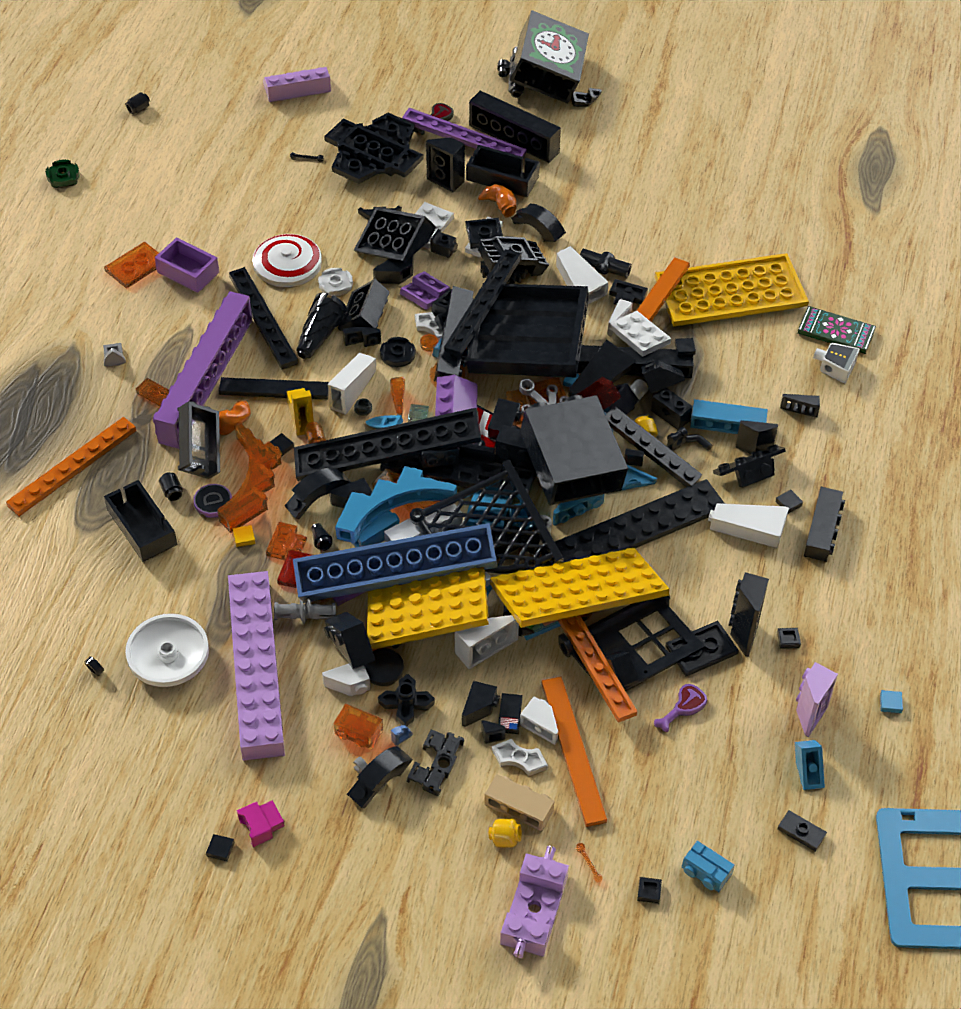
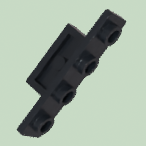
[713,444,786,488]

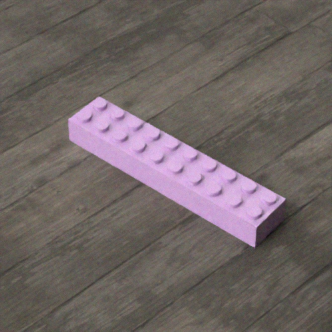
[228,571,285,761]

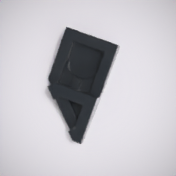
[571,88,602,107]

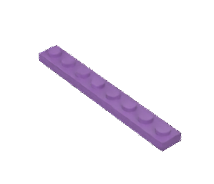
[402,108,527,158]

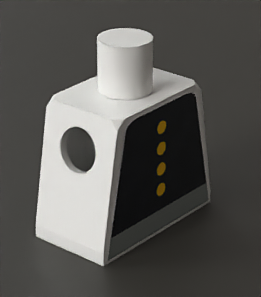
[813,343,860,384]

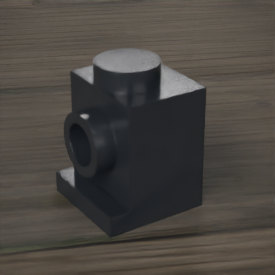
[430,229,458,258]

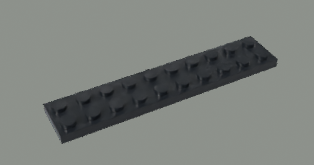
[294,407,482,481]
[541,479,725,565]

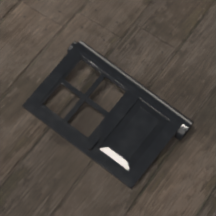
[558,595,705,691]

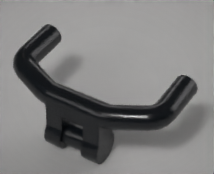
[667,427,712,451]

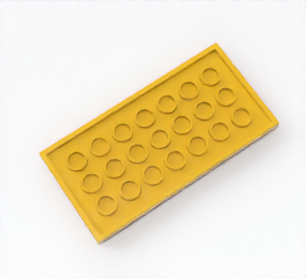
[655,253,809,327]
[490,548,670,628]

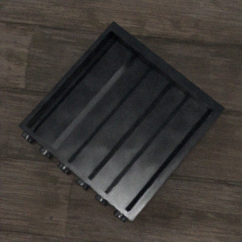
[464,283,589,378]

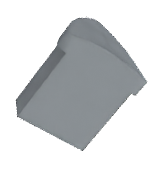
[103,343,126,366]

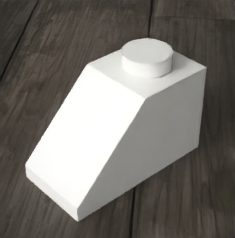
[322,664,370,696]
[520,697,558,745]

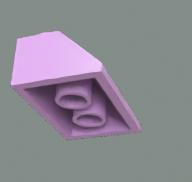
[796,662,838,737]

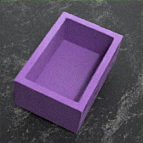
[154,237,219,293]

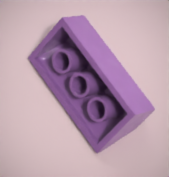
[435,375,478,416]

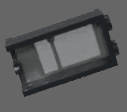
[177,401,220,479]

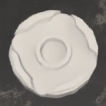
[318,268,353,296]

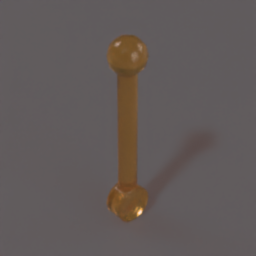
[576,843,602,882]

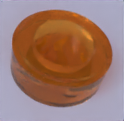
[420,334,438,351]

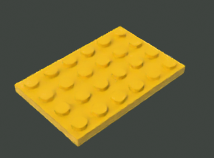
[367,567,489,650]

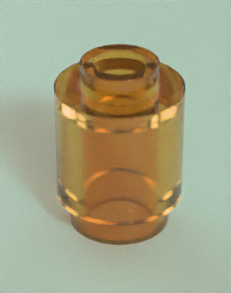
[305,422,326,444]

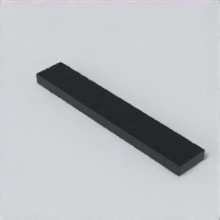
[219,377,329,400]

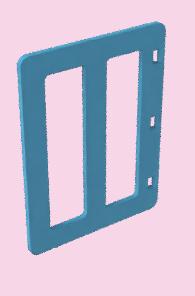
[876,808,961,949]

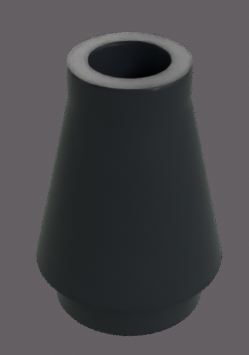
[311,523,333,551]

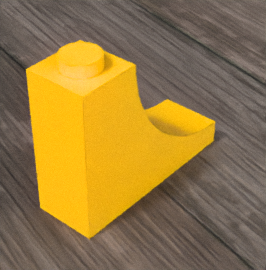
[287,388,315,436]

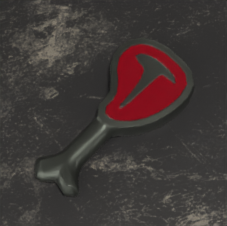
[414,103,454,135]

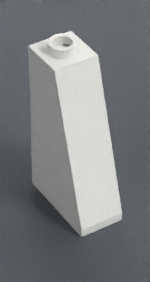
[556,246,608,304]
[328,353,376,415]
[708,503,789,548]

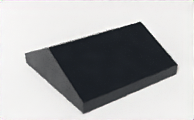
[736,420,778,454]

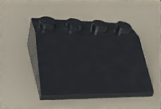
[354,207,436,262]

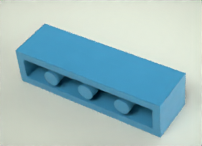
[690,399,768,434]

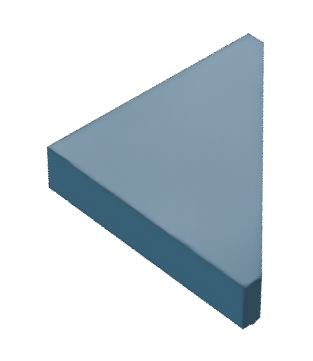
[622,465,657,490]

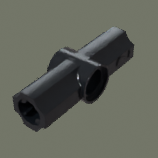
[580,248,632,278]

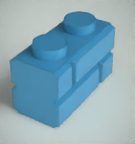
[682,841,735,892]

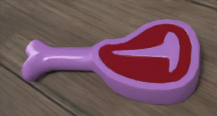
[654,684,707,732]

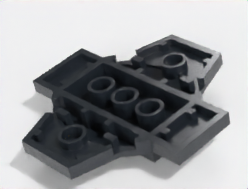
[324,112,423,184]

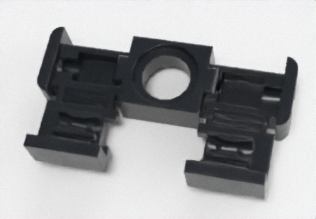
[407,729,464,796]

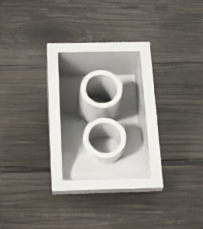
[455,615,519,669]

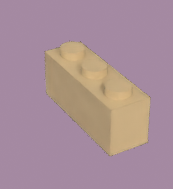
[484,774,554,832]

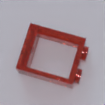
[577,377,621,410]

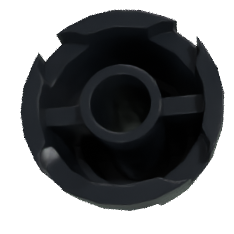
[296,292,347,359]

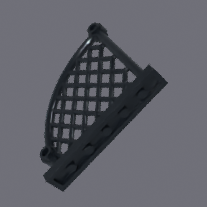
[410,460,563,574]

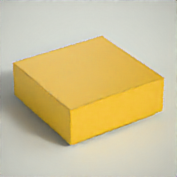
[233,525,256,547]

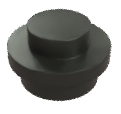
[354,398,372,416]

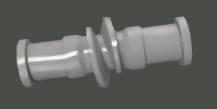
[274,598,336,624]

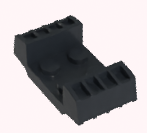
[478,236,549,276]

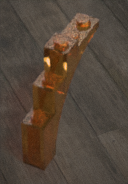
[217,423,282,533]

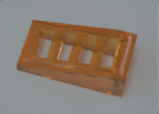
[390,376,405,416]

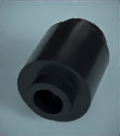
[125,92,150,114]
[159,472,183,501]

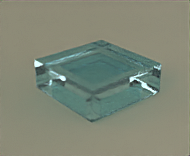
[408,404,429,422]

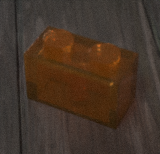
[334,704,383,749]

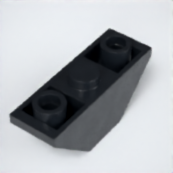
[373,255,414,284]

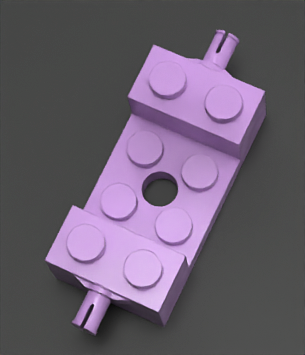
[500,846,569,958]

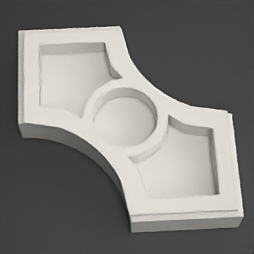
[414,312,443,342]
[492,739,548,777]

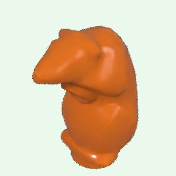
[478,184,517,217]
[219,401,251,435]

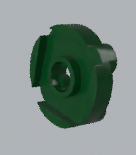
[45,159,80,188]

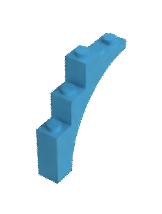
[335,466,457,543]

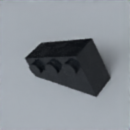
[324,612,376,669]

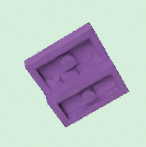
[400,271,450,310]

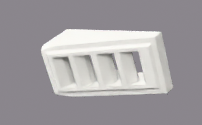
[607,299,633,336]

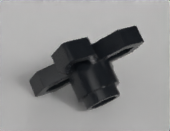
[378,674,435,726]

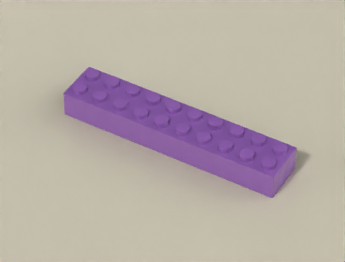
[153,291,253,449]

